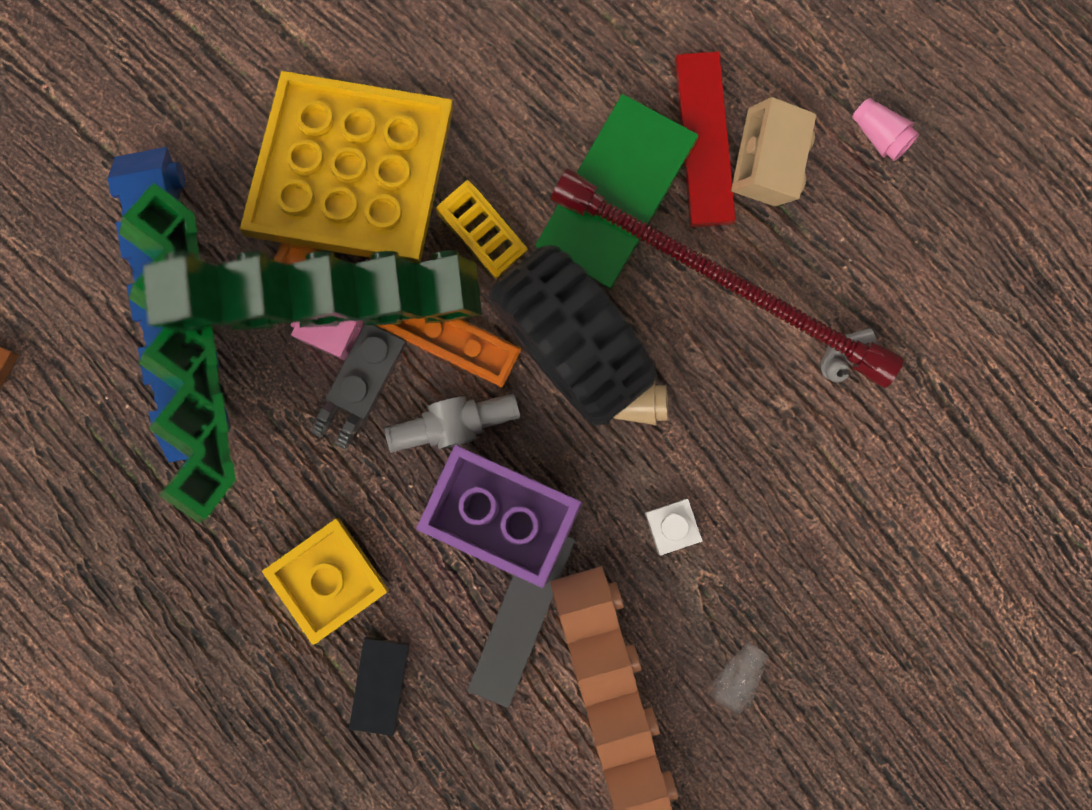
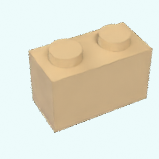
[731,97,817,206]

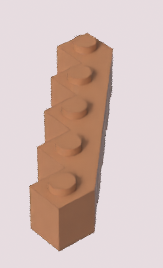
[550,566,678,810]

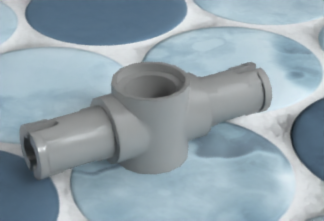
[384,393,520,453]

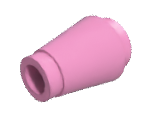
[852,98,919,161]

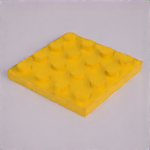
[240,71,453,263]

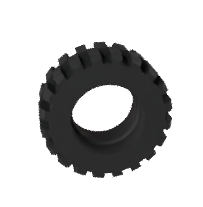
[489,245,657,426]

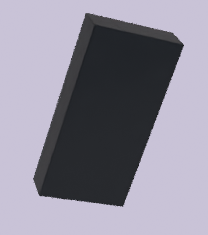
[349,636,410,736]

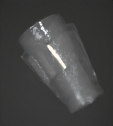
[710,643,769,715]

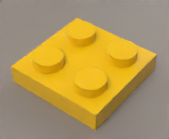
[262,518,390,645]

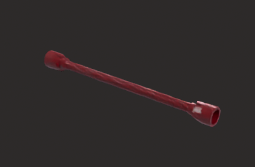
[550,168,904,388]

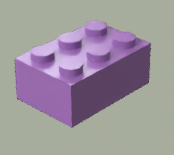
[416,445,583,588]

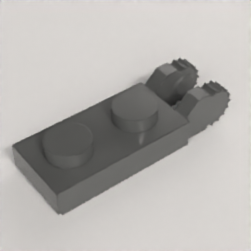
[311,325,407,449]

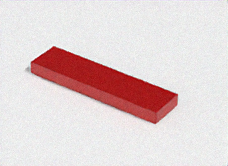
[675,51,736,228]

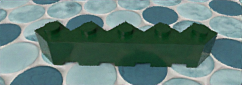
[143,251,482,331]

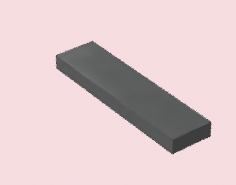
[467,536,575,708]

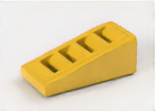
[436,180,528,279]

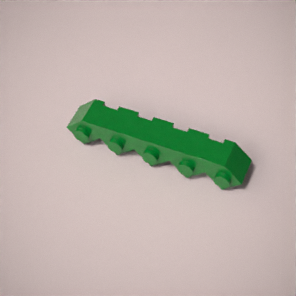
[119,182,236,523]

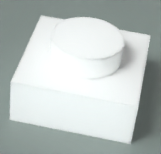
[645,499,702,556]

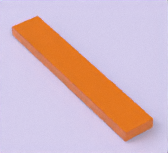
[273,243,522,389]

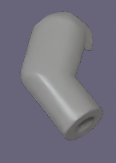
[820,328,877,382]

